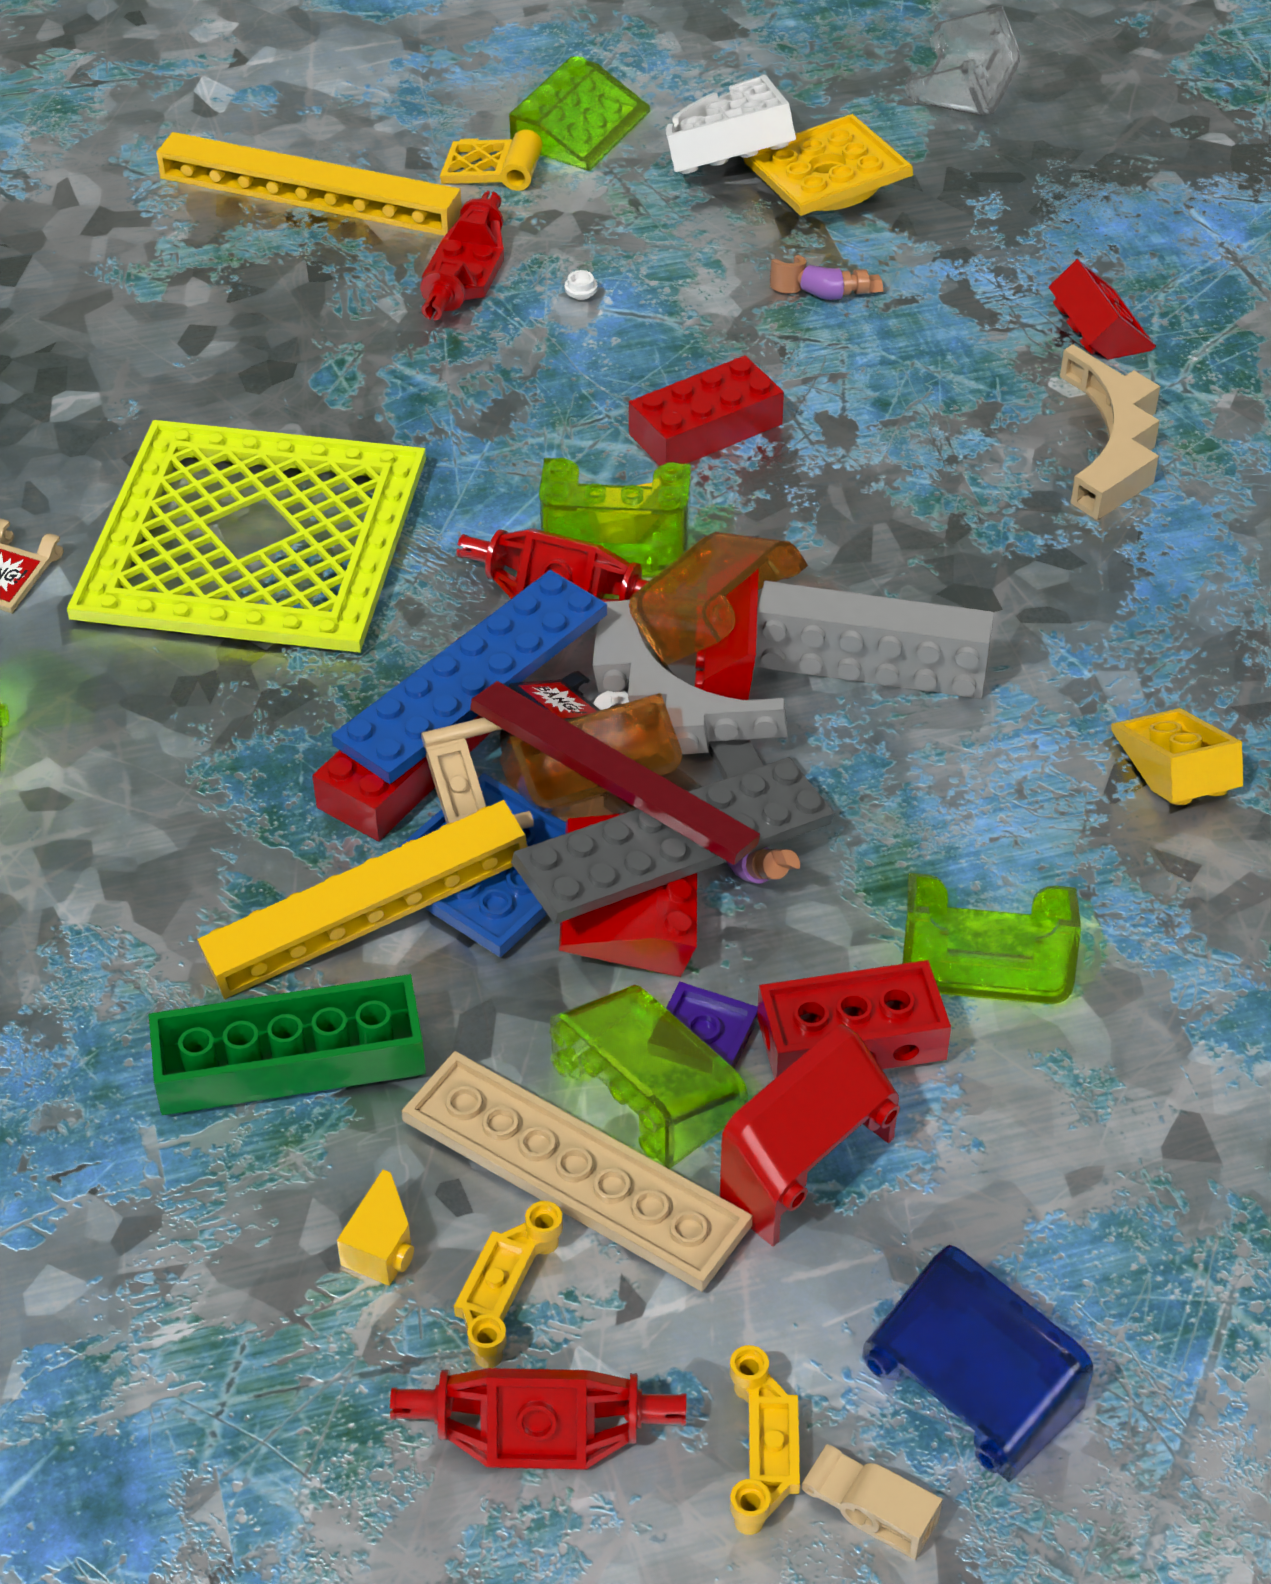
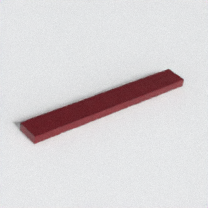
[470,681,760,865]

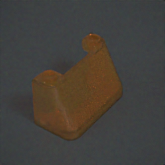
[629,532,808,666]

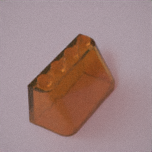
[499,693,682,812]

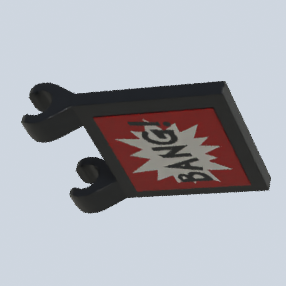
[509,671,631,733]

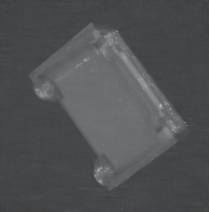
[905,5,1020,116]

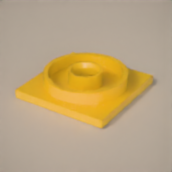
[744,114,913,216]

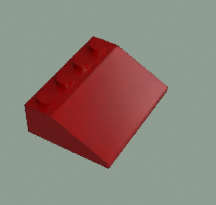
[559,813,698,977]

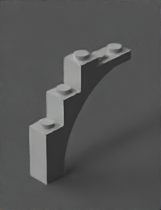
[592,600,788,755]

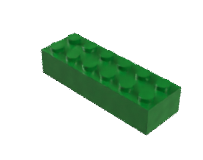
[148,974,426,1115]

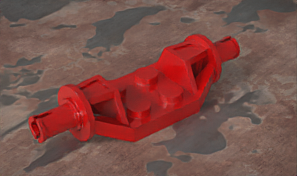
[420,191,504,321]
[456,528,672,609]
[390,1368,686,1469]

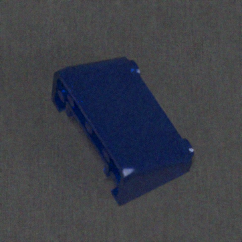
[862,1245,1094,1483]

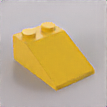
[1111,708,1243,805]

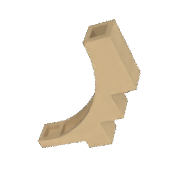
[1060,344,1160,521]

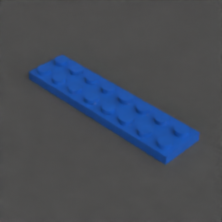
[332,570,607,784]

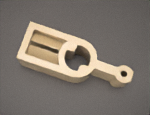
[801,1444,943,1560]

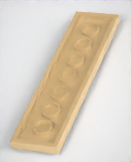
[401,1051,753,1292]

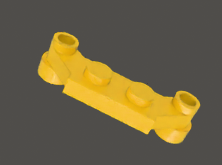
[454,1201,563,1368]
[729,1345,800,1535]

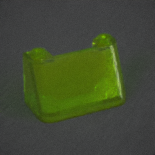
[902,873,1081,1004]

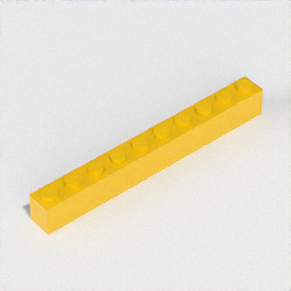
[156,132,462,236]

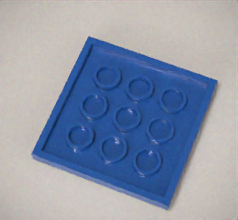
[397,773,566,957]

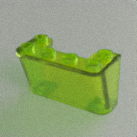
[549,984,748,1169]

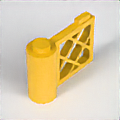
[440,129,543,191]

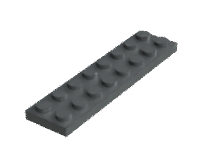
[511,757,835,924]

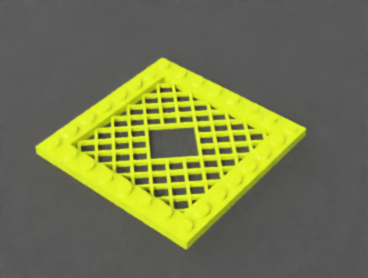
[67,420,426,653]

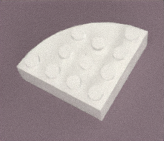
[665,75,796,174]

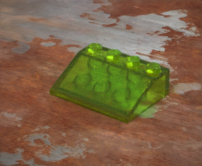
[509,56,650,171]

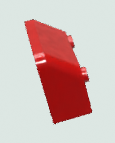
[720,1024,900,1247]

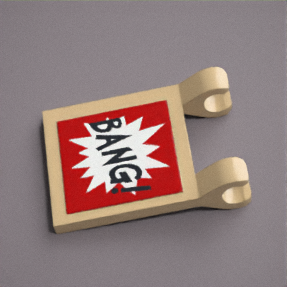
[0,518,64,614]

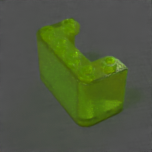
[539,458,691,579]

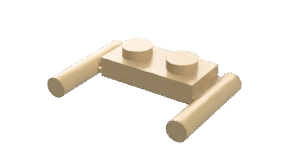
[421,717,534,829]

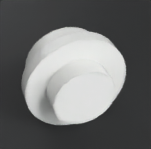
[564,270,597,300]

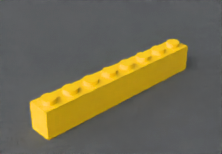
[197,800,528,1000]

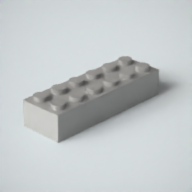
[755,581,994,699]

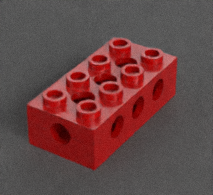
[757,960,951,1079]

